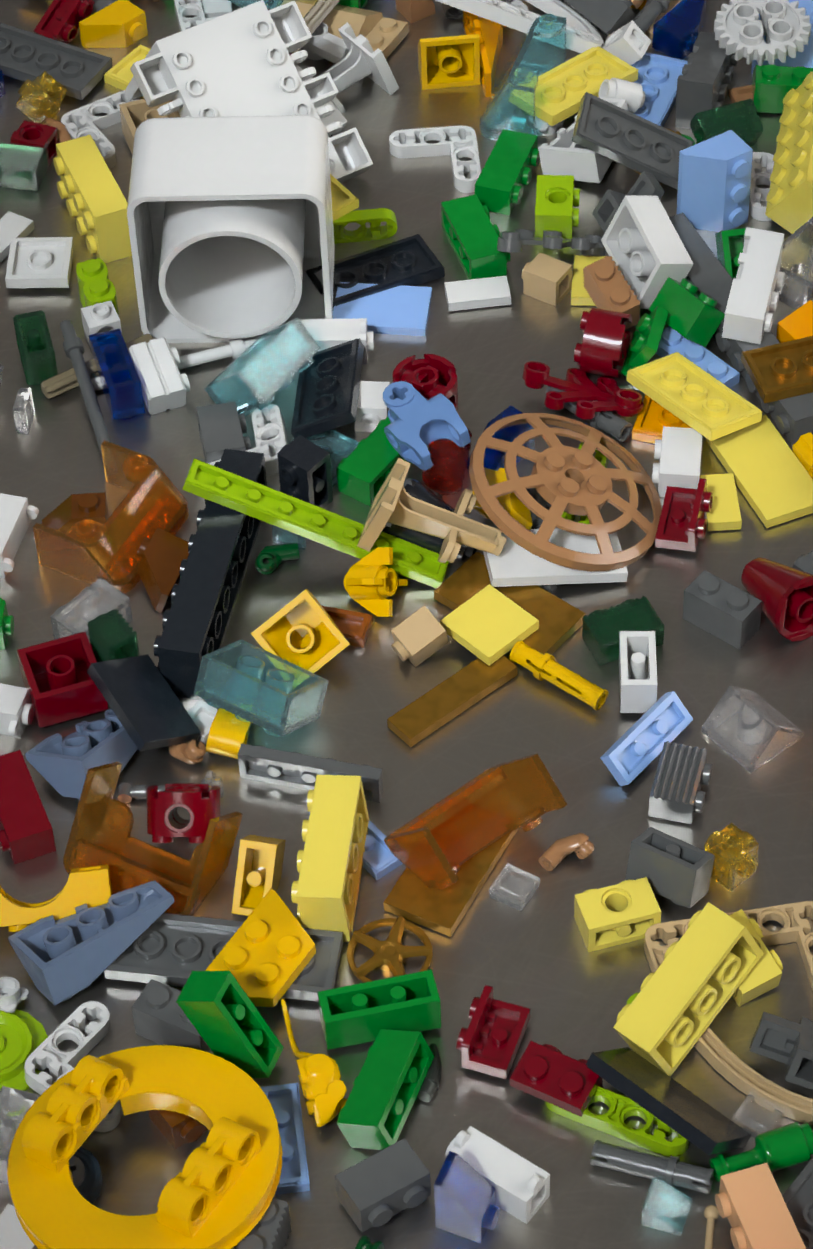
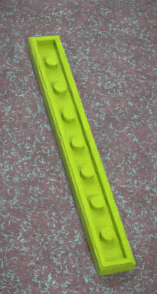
[182,458,448,589]

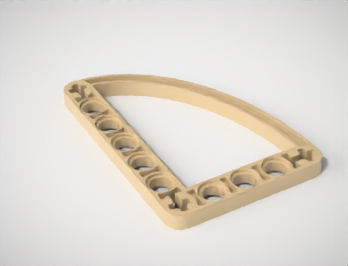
[644,901,813,1126]

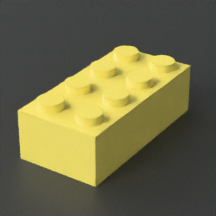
[53,135,132,264]
[291,775,369,942]
[613,902,764,1077]

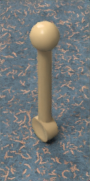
[704,1205,720,1249]

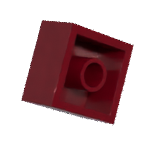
[17,632,108,728]

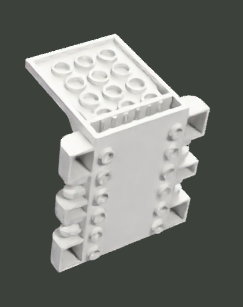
[125,0,373,183]

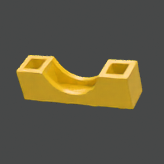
[0,864,112,932]

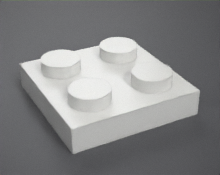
[5,237,74,289]

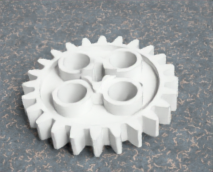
[714,0,811,66]

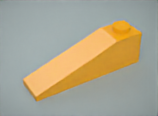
[463,11,507,97]

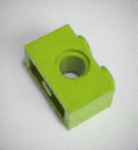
[535,175,580,239]

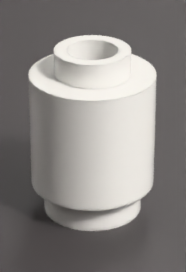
[598,78,645,113]

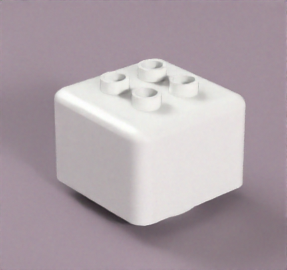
[127,115,335,344]

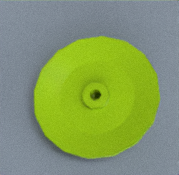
[0,1009,48,1101]

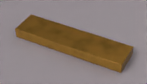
[387,655,518,747]

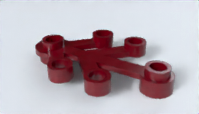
[522,361,644,420]

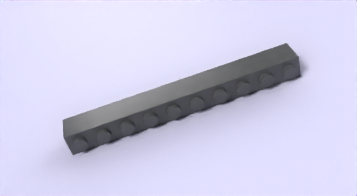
[669,213,813,445]

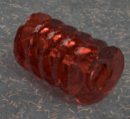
[422,428,472,495]

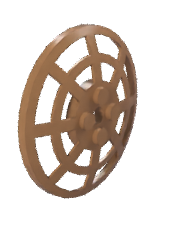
[469,413,662,571]

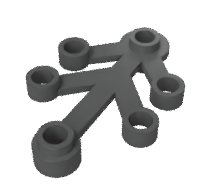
[497,229,606,256]

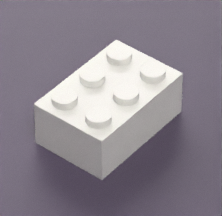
[601,195,694,309]

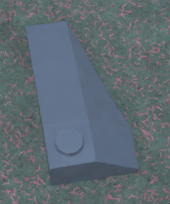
[25,709,138,802]
[8,880,175,1005]

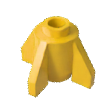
[344,547,408,617]

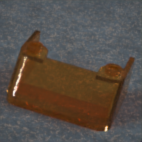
[33,440,189,593]
[384,753,568,891]
[63,762,243,916]

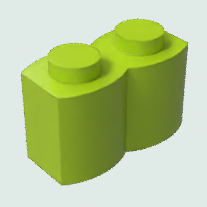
[76,258,119,316]

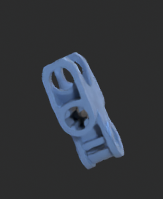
[383,381,471,470]

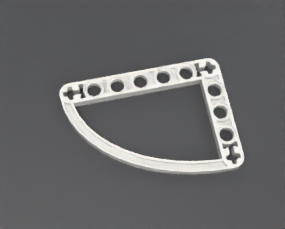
[436,0,604,53]

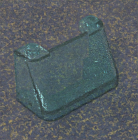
[480,14,566,140]

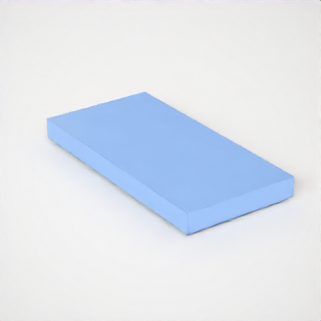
[631,52,688,127]

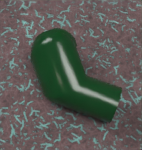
[255,542,300,574]

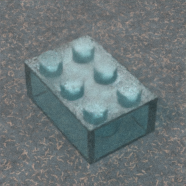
[204,318,321,417]
[194,639,329,737]

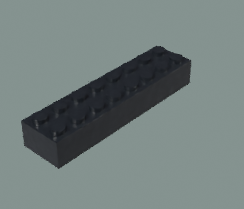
[153,449,267,700]

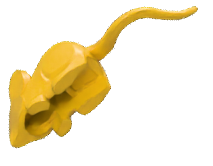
[281,999,347,1128]

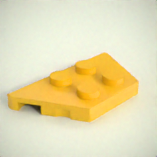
[205,889,316,1007]

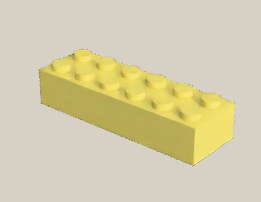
[765,71,813,235]

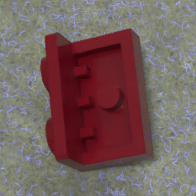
[34,0,95,44]
[655,478,713,552]
[456,985,530,1079]
[509,1041,603,1117]

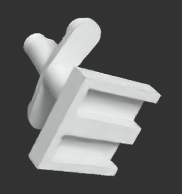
[295,23,399,114]

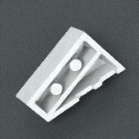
[538,97,628,183]
[722,227,785,344]

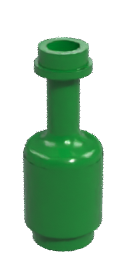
[709,1122,813,1182]

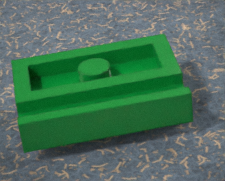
[621,305,669,377]

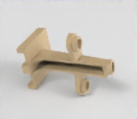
[357,458,507,564]

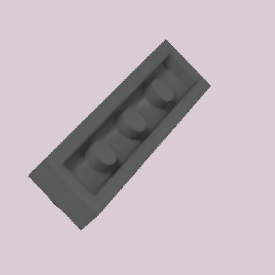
[238,744,383,803]

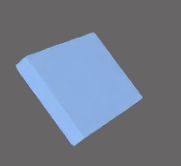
[333,282,432,336]

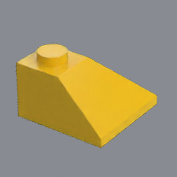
[418,34,480,90]
[251,588,350,688]

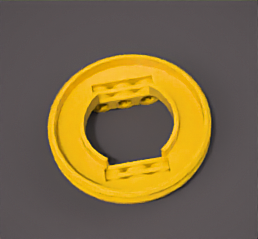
[7,1045,282,1249]

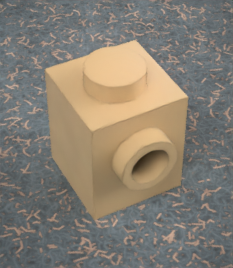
[521,252,572,307]
[391,605,449,668]

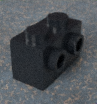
[277,435,333,509]

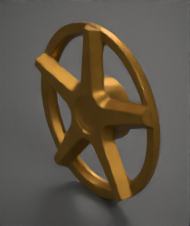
[347,916,433,983]

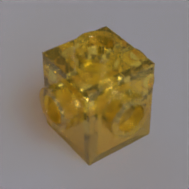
[15,71,67,124]
[704,823,759,892]

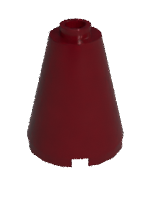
[741,557,813,641]

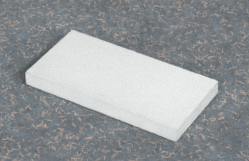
[483,528,628,587]

